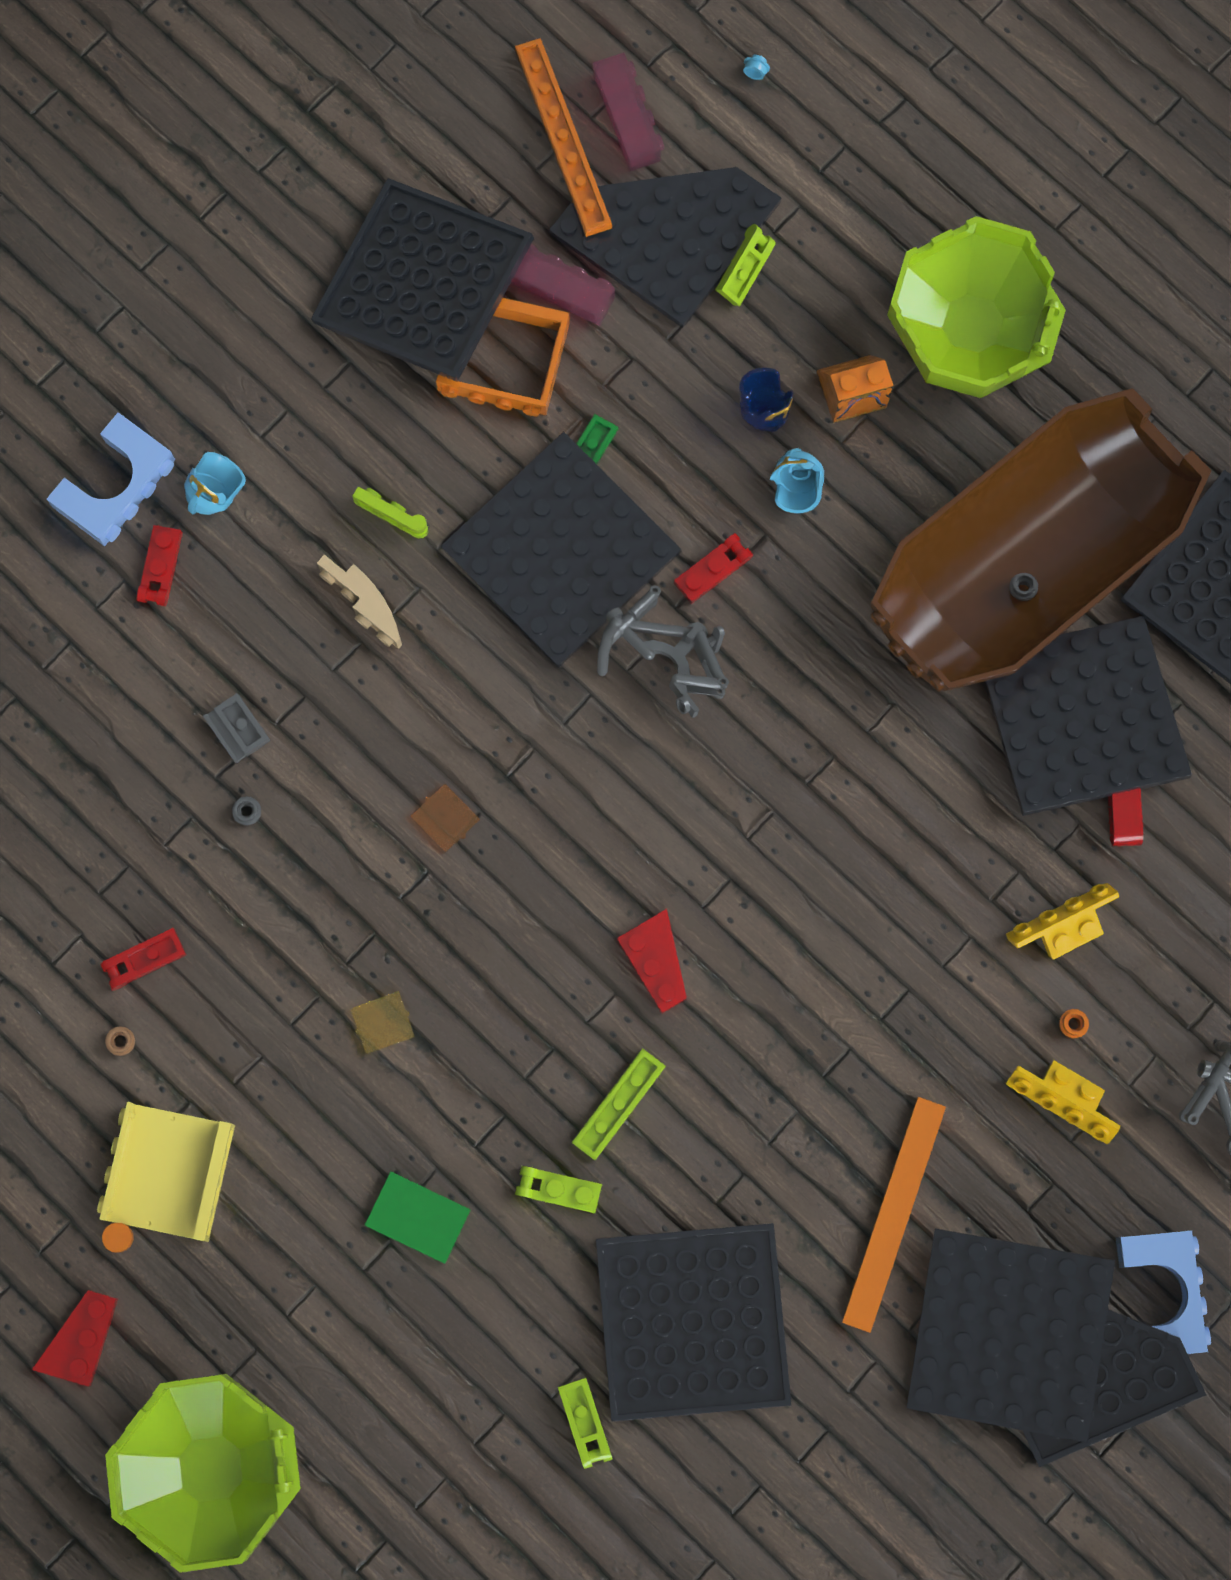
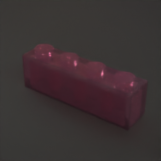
[593,52,664,171]
[510,244,615,326]

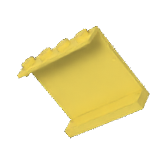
[97,1102,235,1242]

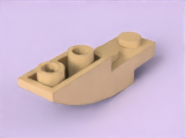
[317,555,402,649]

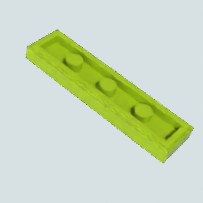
[572,1048,666,1161]

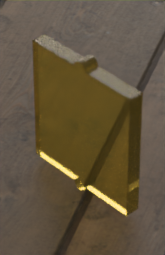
[350,991,415,1054]

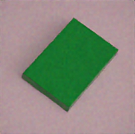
[365,1172,471,1264]

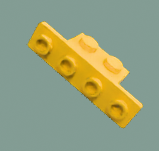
[1006,883,1120,960]
[1006,1060,1121,1144]

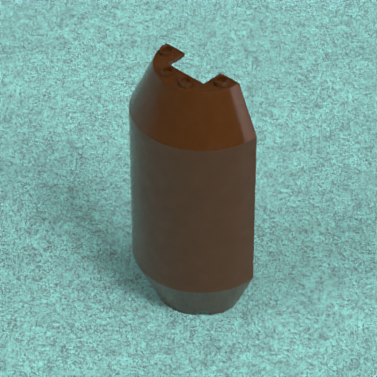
[870,388,1211,692]

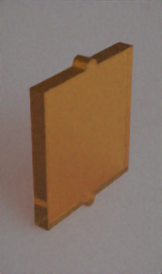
[411,784,480,853]

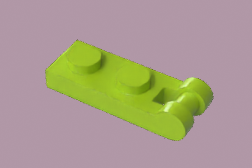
[715,224,775,306]
[352,487,428,539]
[515,1166,602,1214]
[558,1378,613,1469]

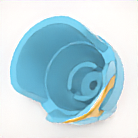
[770,448,824,513]
[184,452,246,515]

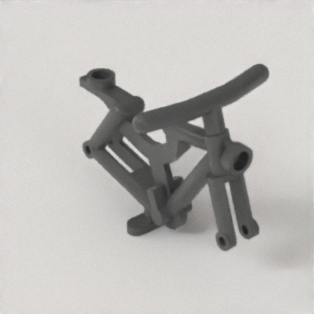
[597,585,729,718]
[1179,1040,1231,1155]

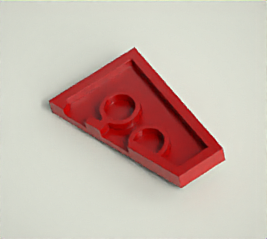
[617,909,687,1014]
[32,1290,118,1387]

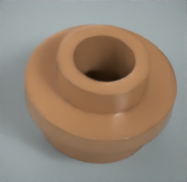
[105,1026,135,1056]

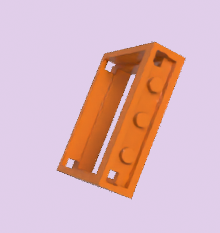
[436,298,570,417]

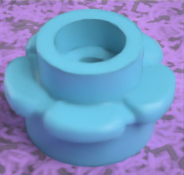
[743,55,770,80]

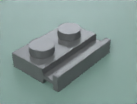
[203,693,271,764]

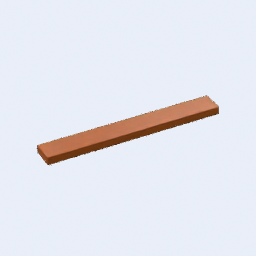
[515,38,612,237]
[841,1097,946,1333]

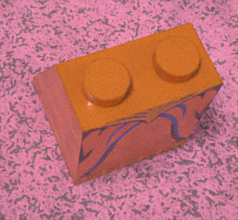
[817,355,893,423]

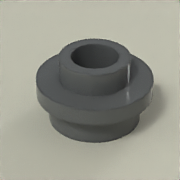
[1009,573,1038,601]
[232,796,261,826]

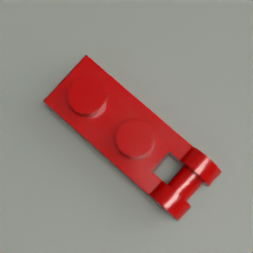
[137,525,183,606]
[674,533,754,605]
[100,928,187,991]

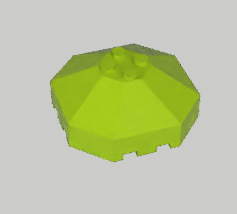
[887,216,1066,398]
[105,1374,301,1573]

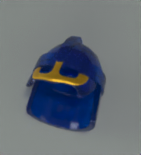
[739,368,794,432]

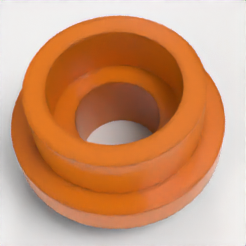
[1059,1009,1089,1039]

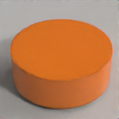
[102,1222,134,1253]

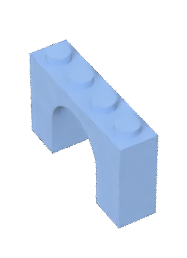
[47,413,175,546]
[1116,1231,1211,1354]

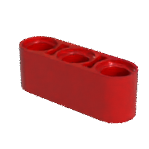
[1108,788,1143,846]

